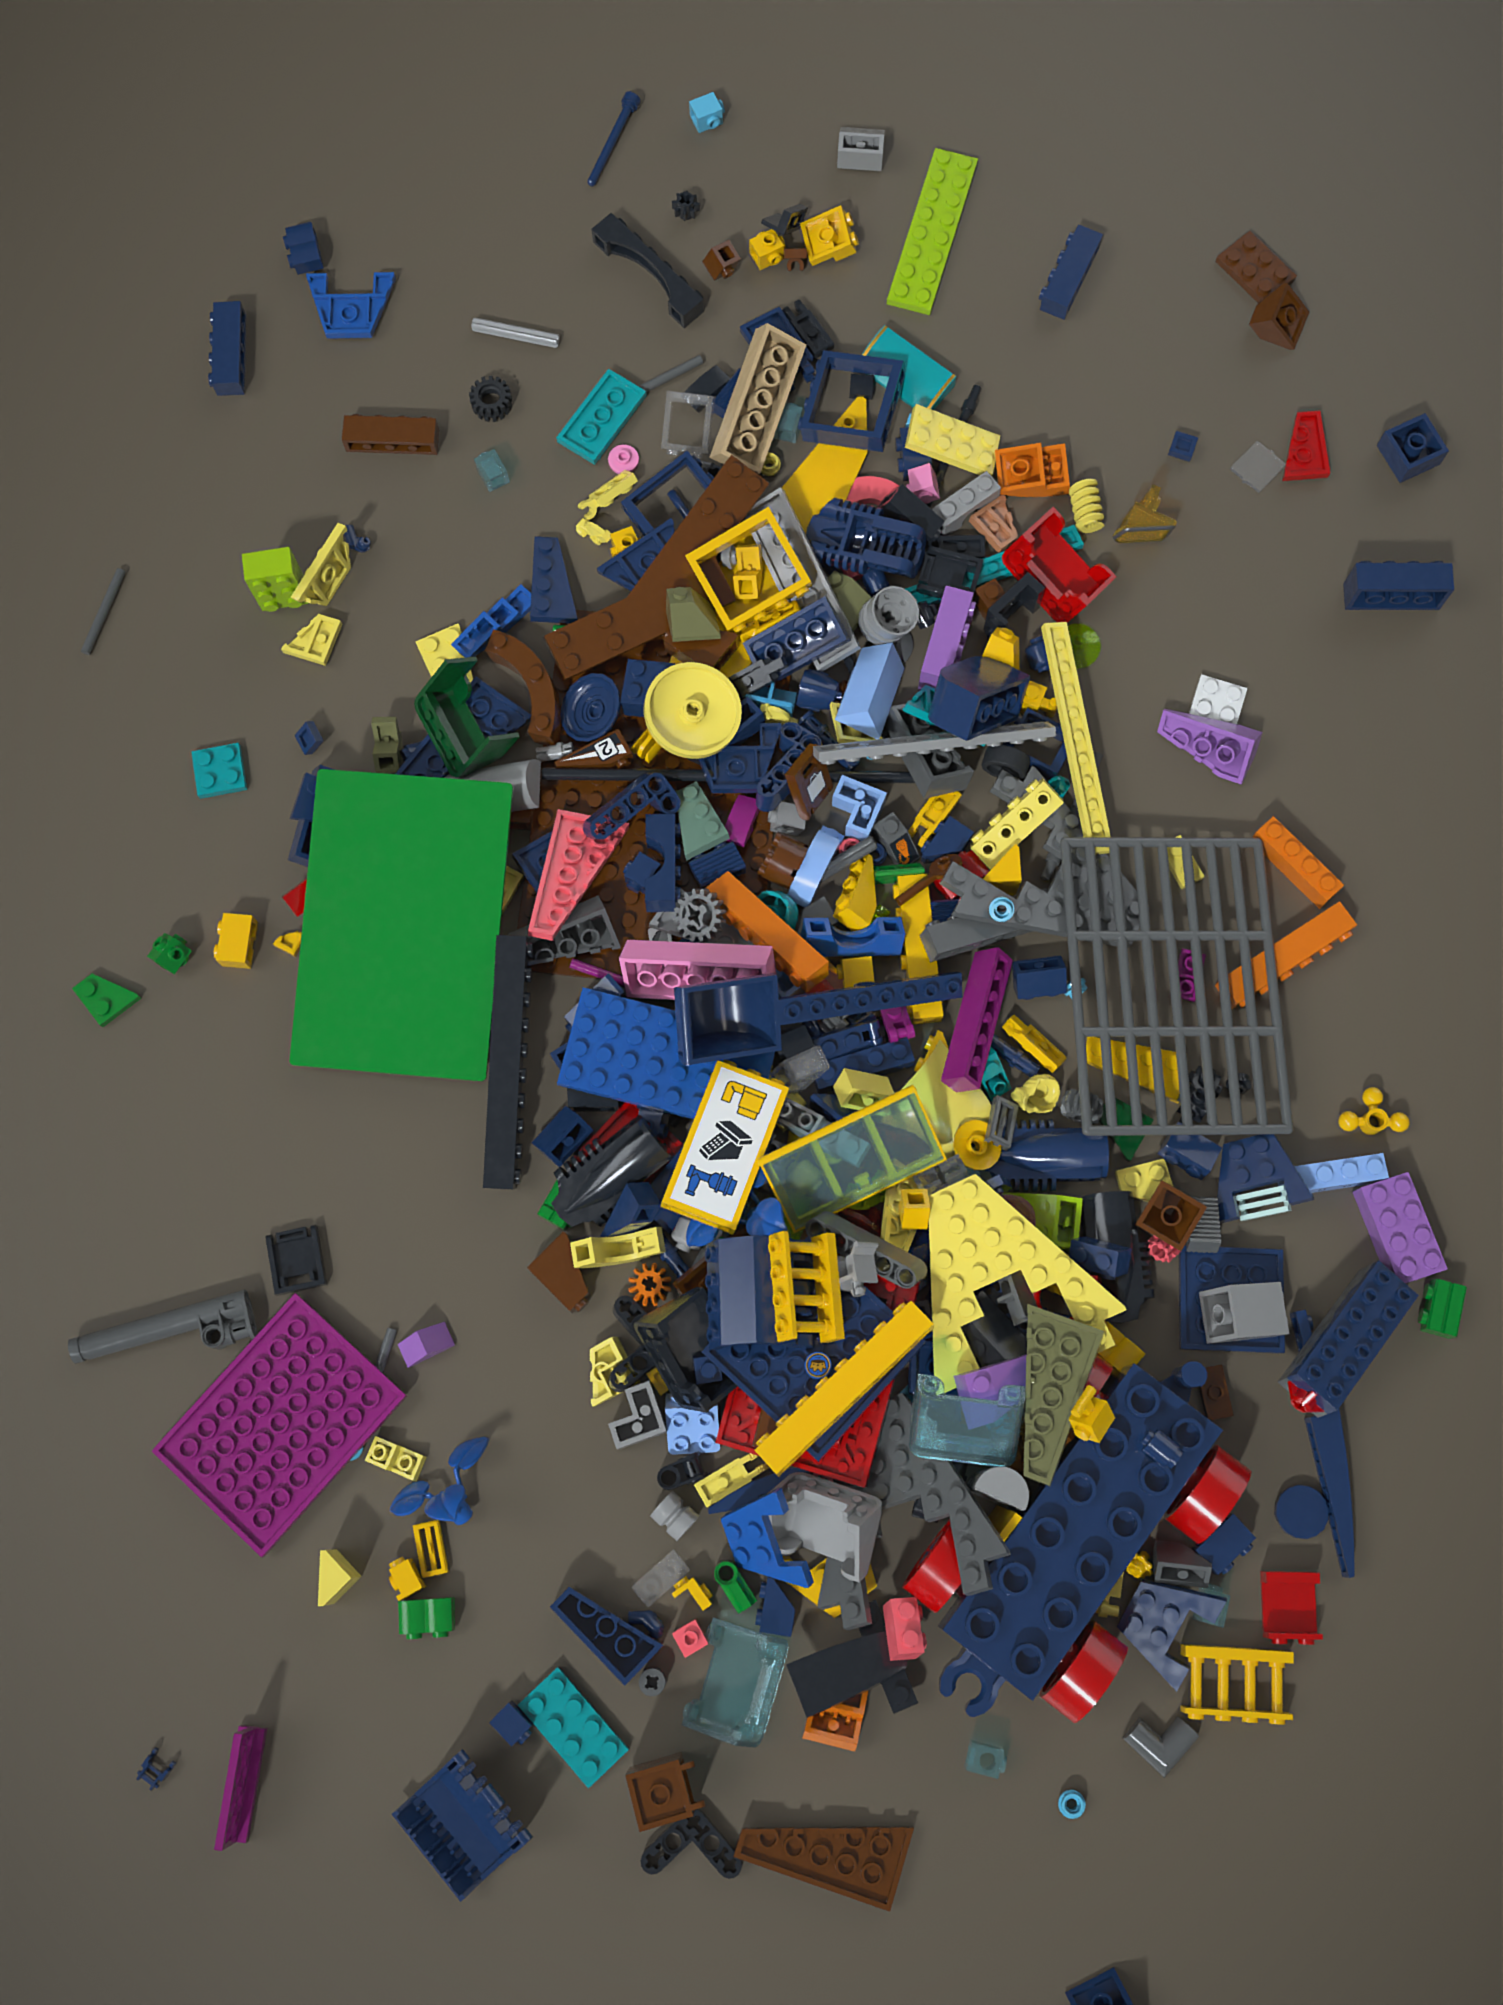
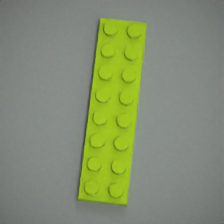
[887,148,978,315]

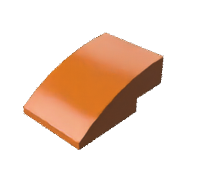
[995,443,1070,497]
[802,1691,868,1752]

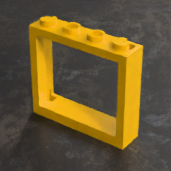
[685,507,812,634]

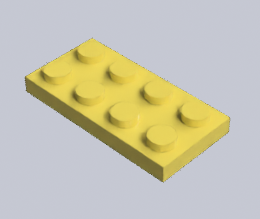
[905,404,1000,476]

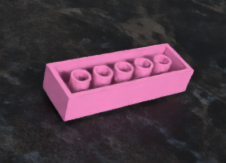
[619,940,776,1000]

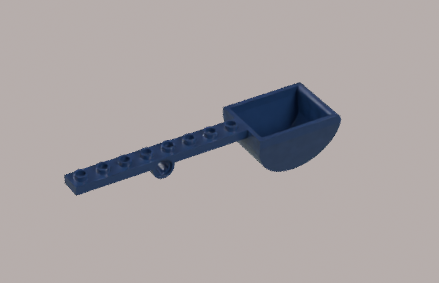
[674,972,963,1065]

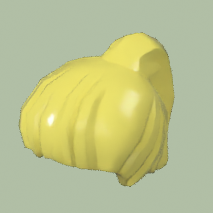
[1011,1074,1060,1113]

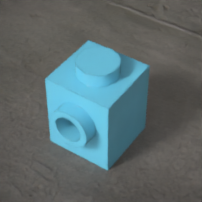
[689,92,725,133]

